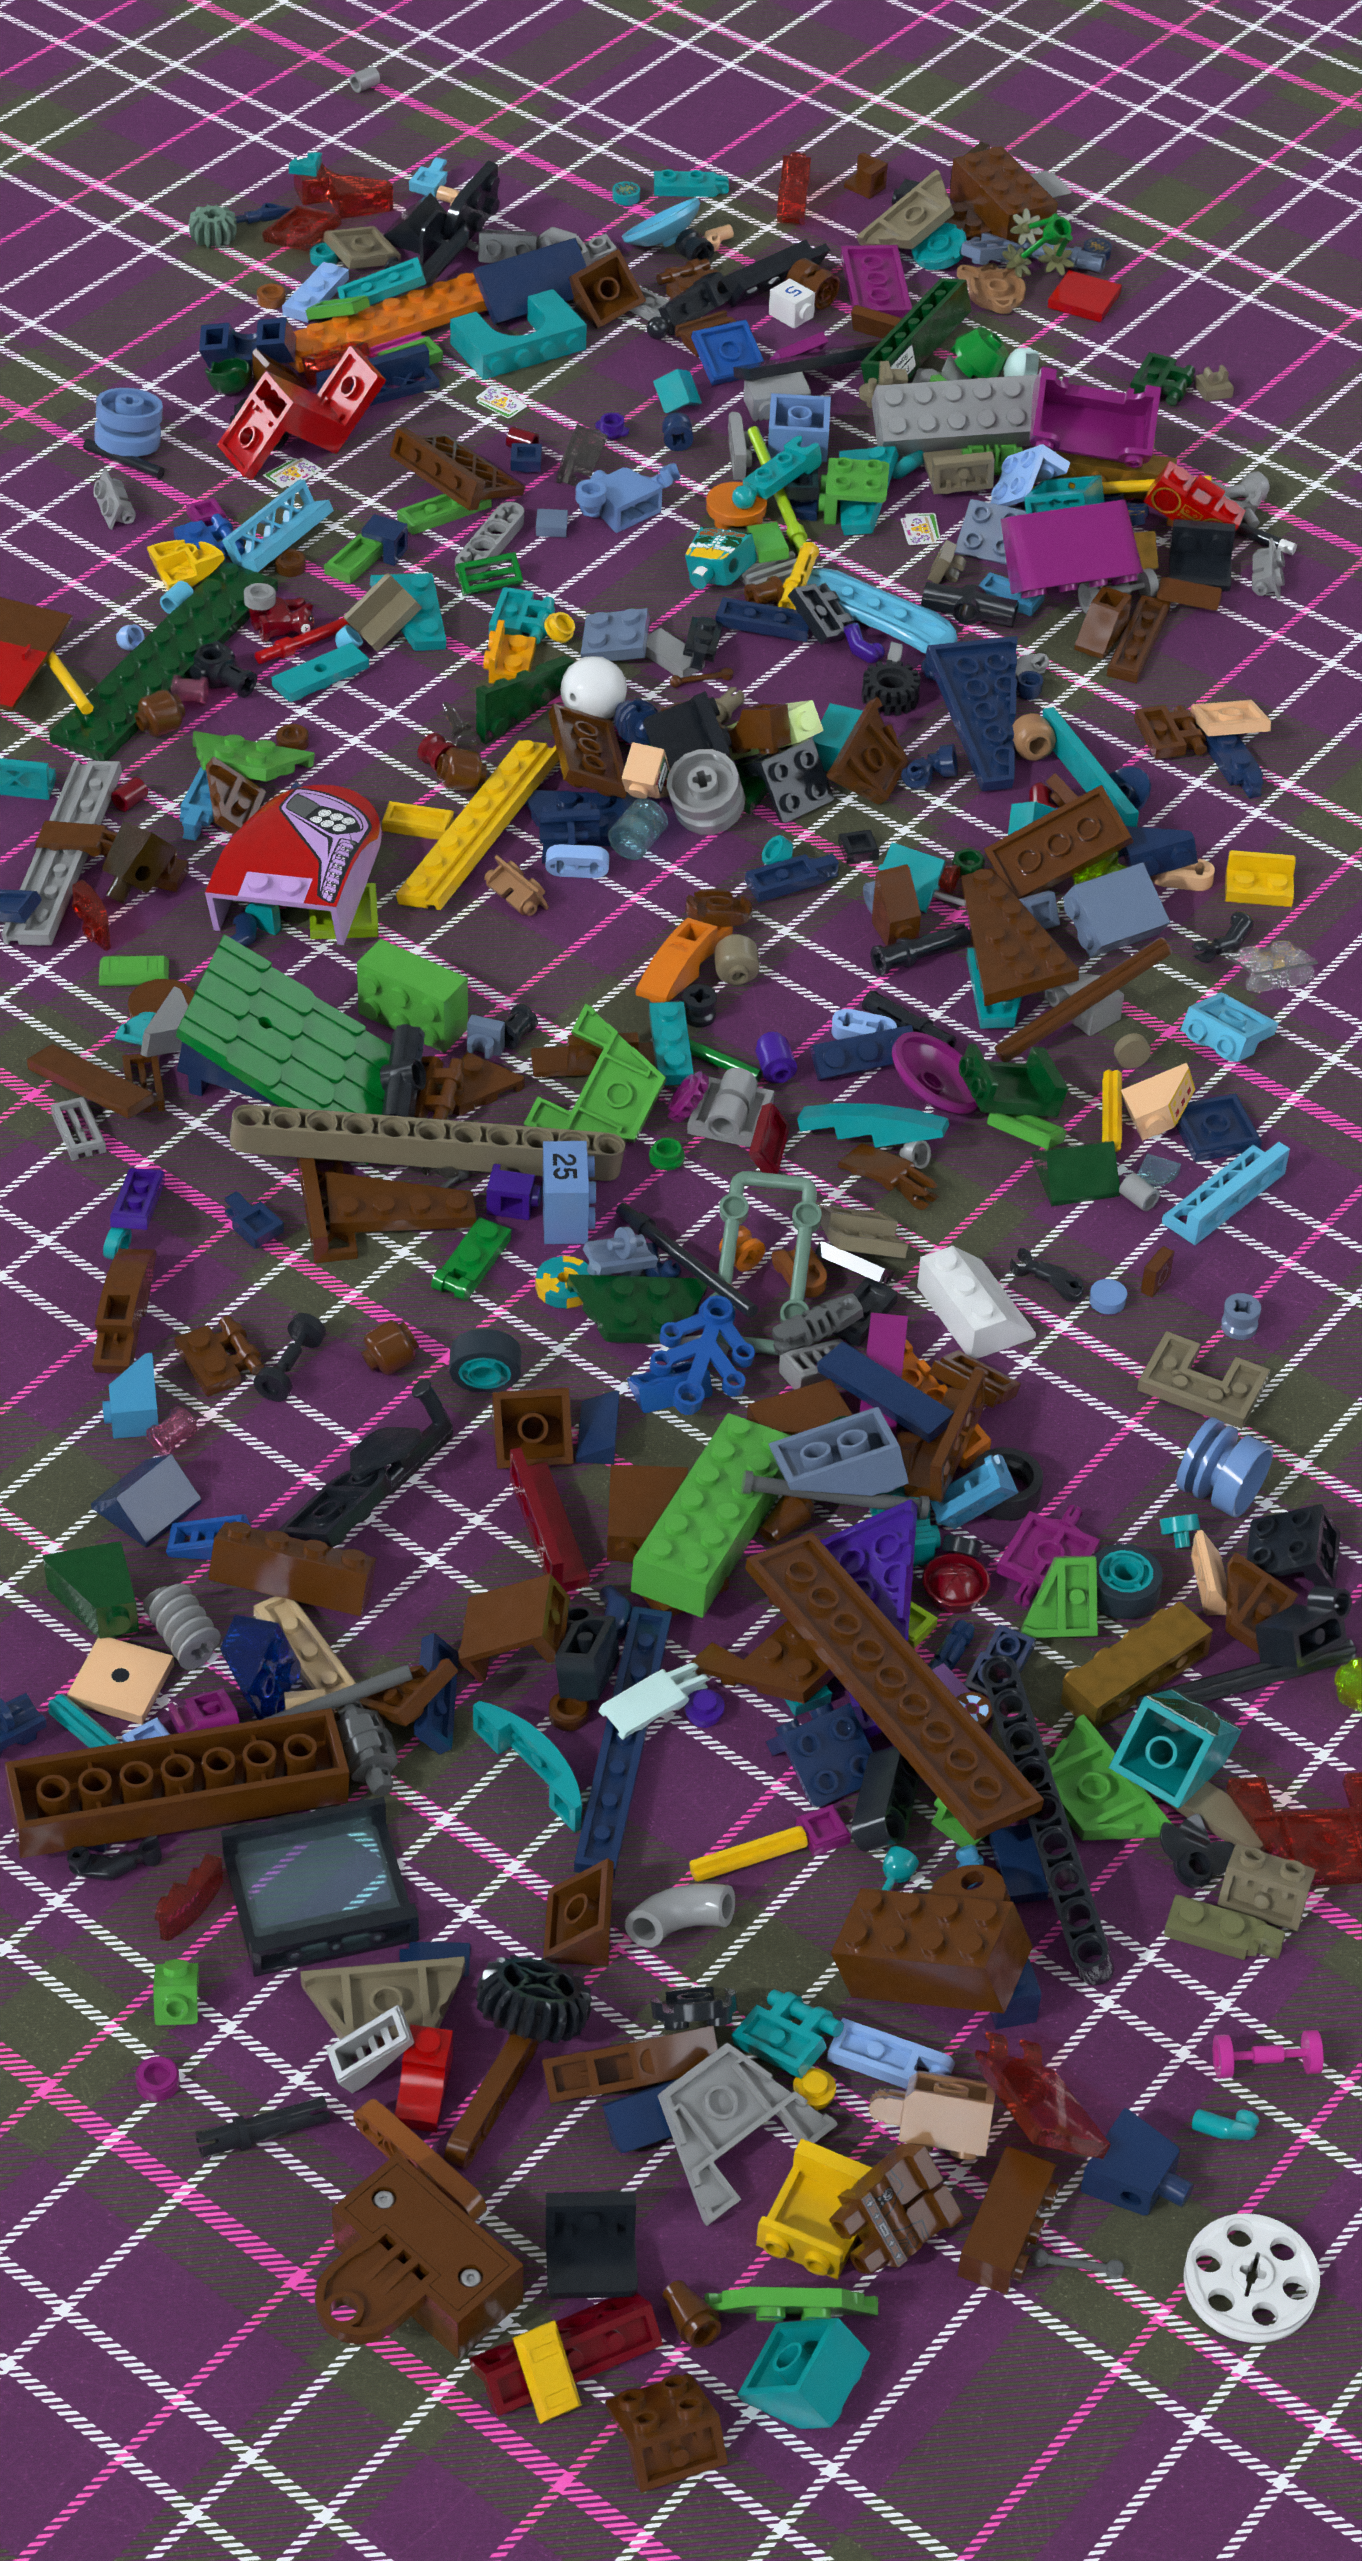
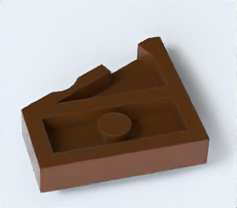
[206,756,266,835]
[434,1052,525,1116]
[1225,1552,1298,1654]
[360,1659,458,1726]

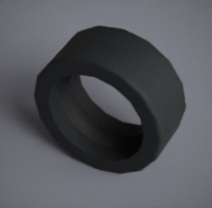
[971,1447,1043,1521]

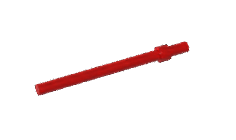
[255,617,351,664]

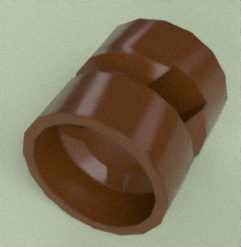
[786,258,840,310]

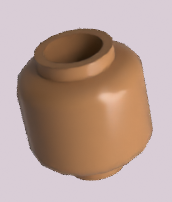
[1012,713,1056,761]

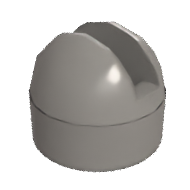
[899,1140,931,1169]

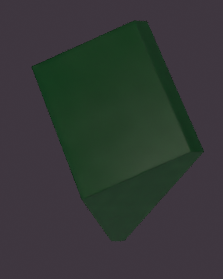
[1031,1141,1120,1207]

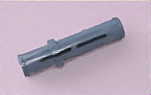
[1022,239,1106,273]

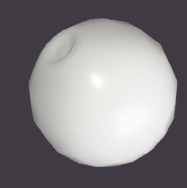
[560,656,627,719]

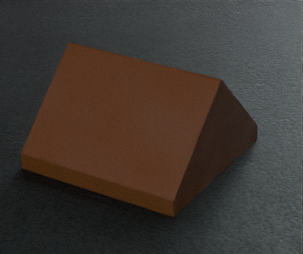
[569,249,646,329]
[492,1387,573,1469]
[543,1858,614,1966]

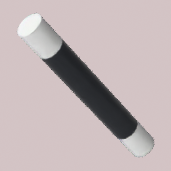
[1235,523,1297,555]

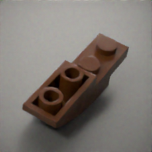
[92,1248,157,1373]
[542,2025,718,2103]

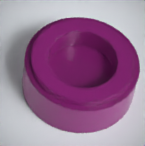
[135,2056,180,2102]

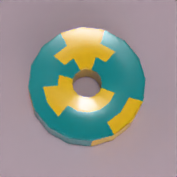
[535,1256,589,1309]

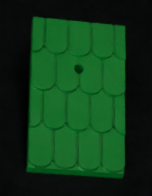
[176,934,391,1165]

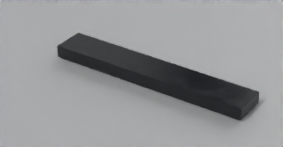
[733,341,881,381]

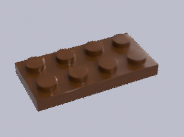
[548,703,628,799]
[984,785,1134,899]

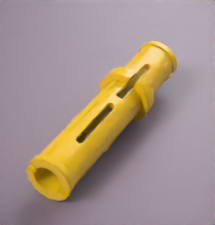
[778,542,820,610]

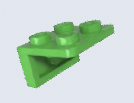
[818,457,889,525]

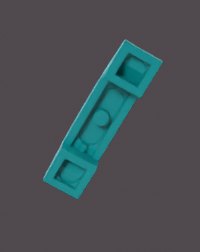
[473,1701,582,1833]

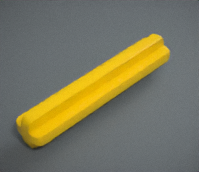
[1102,1069,1122,1152]
[689,1826,808,1882]

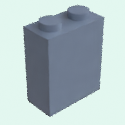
[1063,862,1171,958]

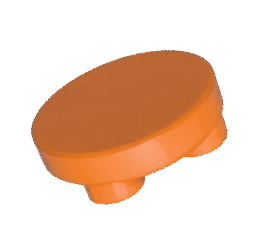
[706,482,767,530]

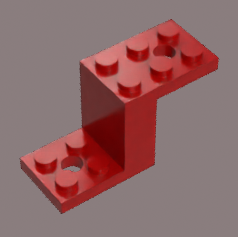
[217,345,386,480]

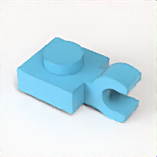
[409,157,448,197]

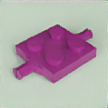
[996,1505,1100,1607]

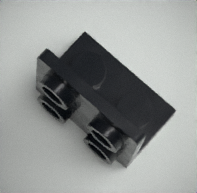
[1169,519,1235,591]
[741,738,834,823]
[1247,1504,1341,1587]

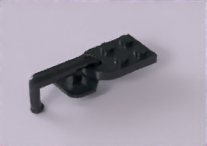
[385,160,500,286]
[277,1379,453,1547]

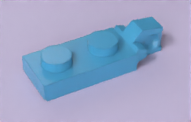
[180,767,214,841]

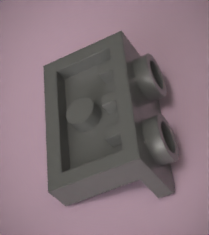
[478,229,538,263]

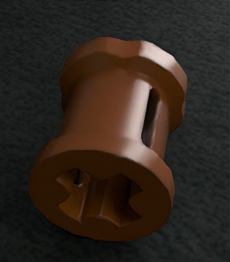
[744,576,784,604]

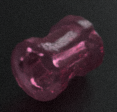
[171,675,209,706]
[146,1406,198,1455]

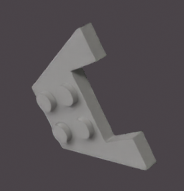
[658,2042,838,2226]

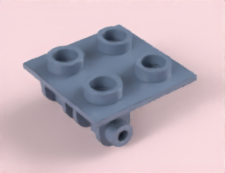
[955,499,1026,565]

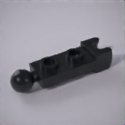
[647,272,731,340]

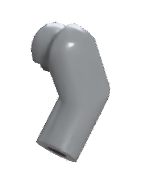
[1016,653,1050,678]

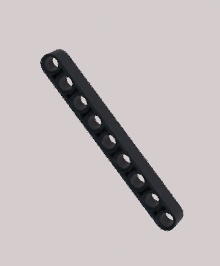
[981,1655,1115,1986]

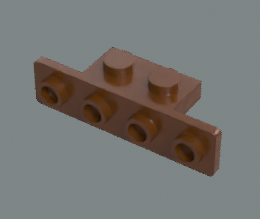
[531,1032,656,1077]

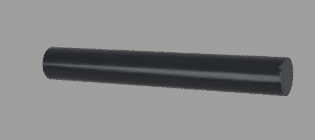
[83,439,165,479]

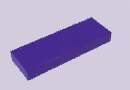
[110,1168,165,1230]

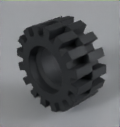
[861,660,920,716]

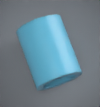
[160,581,194,614]

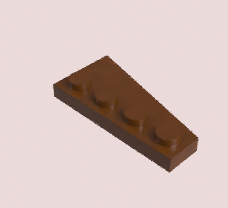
[325,1171,476,1233]

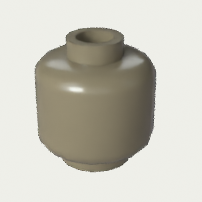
[714,934,760,985]

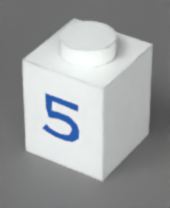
[769,279,815,328]

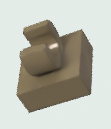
[1194,365,1234,402]
[927,540,967,584]

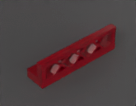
[510,1447,590,1592]
[468,2293,663,2416]

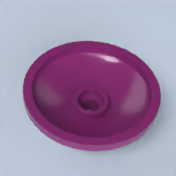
[892,1032,978,1114]

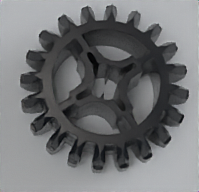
[476,1955,592,2043]

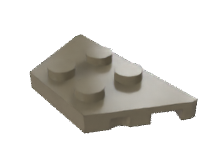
[856,169,955,249]
[300,1956,465,2048]

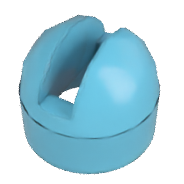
[335,624,363,648]

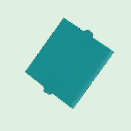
[878,842,946,913]

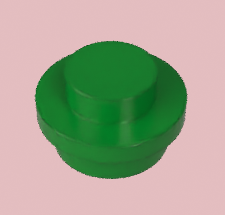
[649,1138,685,1171]

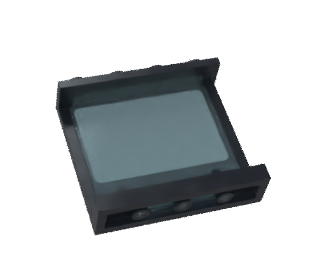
[221,1797,419,1977]

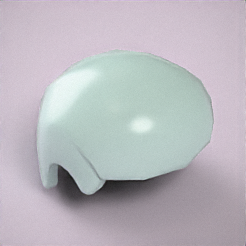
[1003,347,1039,377]

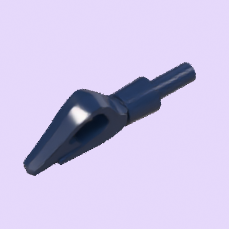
[235,203,295,224]

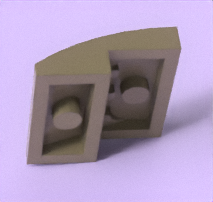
[819,1204,908,1258]

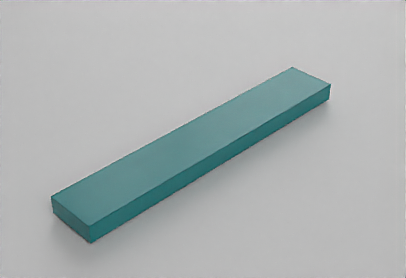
[1043,707,1139,827]

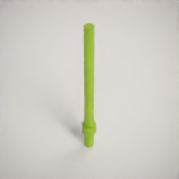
[748,426,807,554]

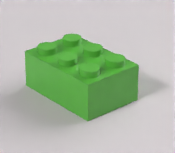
[357,939,468,1053]

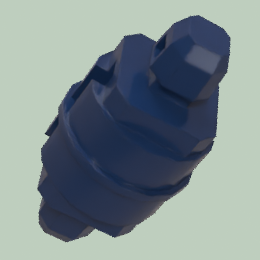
[614,698,658,745]

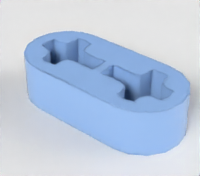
[545,844,610,878]
[831,1009,897,1040]

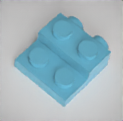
[1180,992,1279,1062]

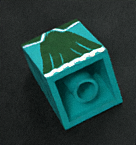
[1108,1689,1243,1809]

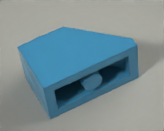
[102,1353,159,1439]

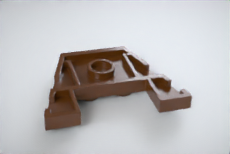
[688,1597,835,1704]

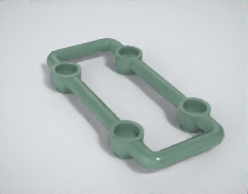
[709,1171,822,1355]

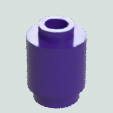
[755,1032,797,1083]

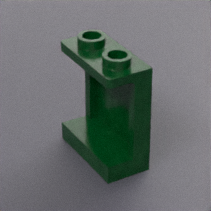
[959,1044,1069,1117]

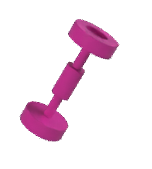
[1212,2030,1324,2079]

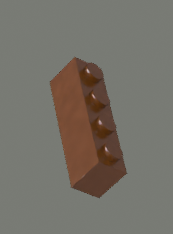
[208,1522,377,1616]

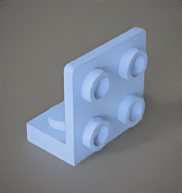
[990,444,1070,507]

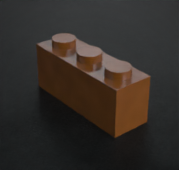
[957,2146,1060,2295]

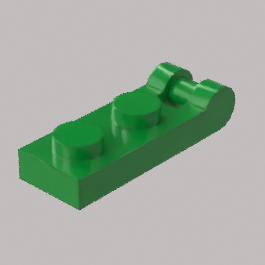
[431,1217,511,1301]

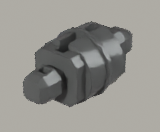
[336,1700,399,1796]

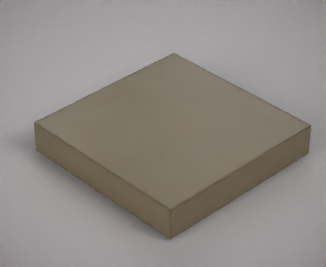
[323,226,401,269]

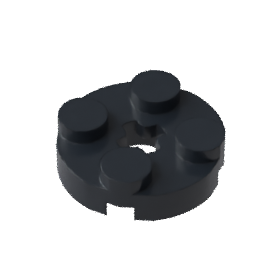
[651,1987,738,2030]

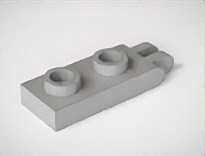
[728,412,752,480]

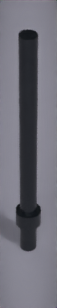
[616,1203,758,1318]

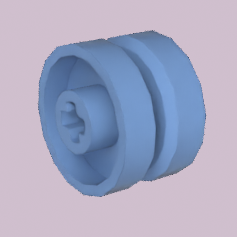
[94,388,163,457]

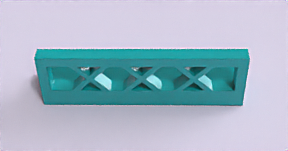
[0,758,56,800]

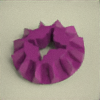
[668,1071,709,1123]

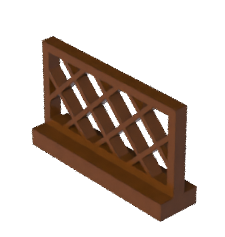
[389,427,526,511]

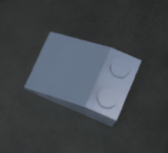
[768,1407,909,1496]

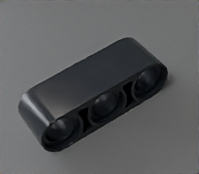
[851,1746,920,1852]

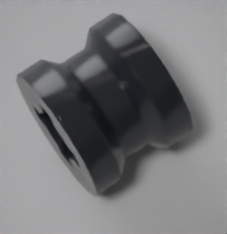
[682,984,717,1028]

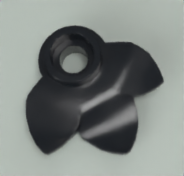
[1160,1813,1234,1889]

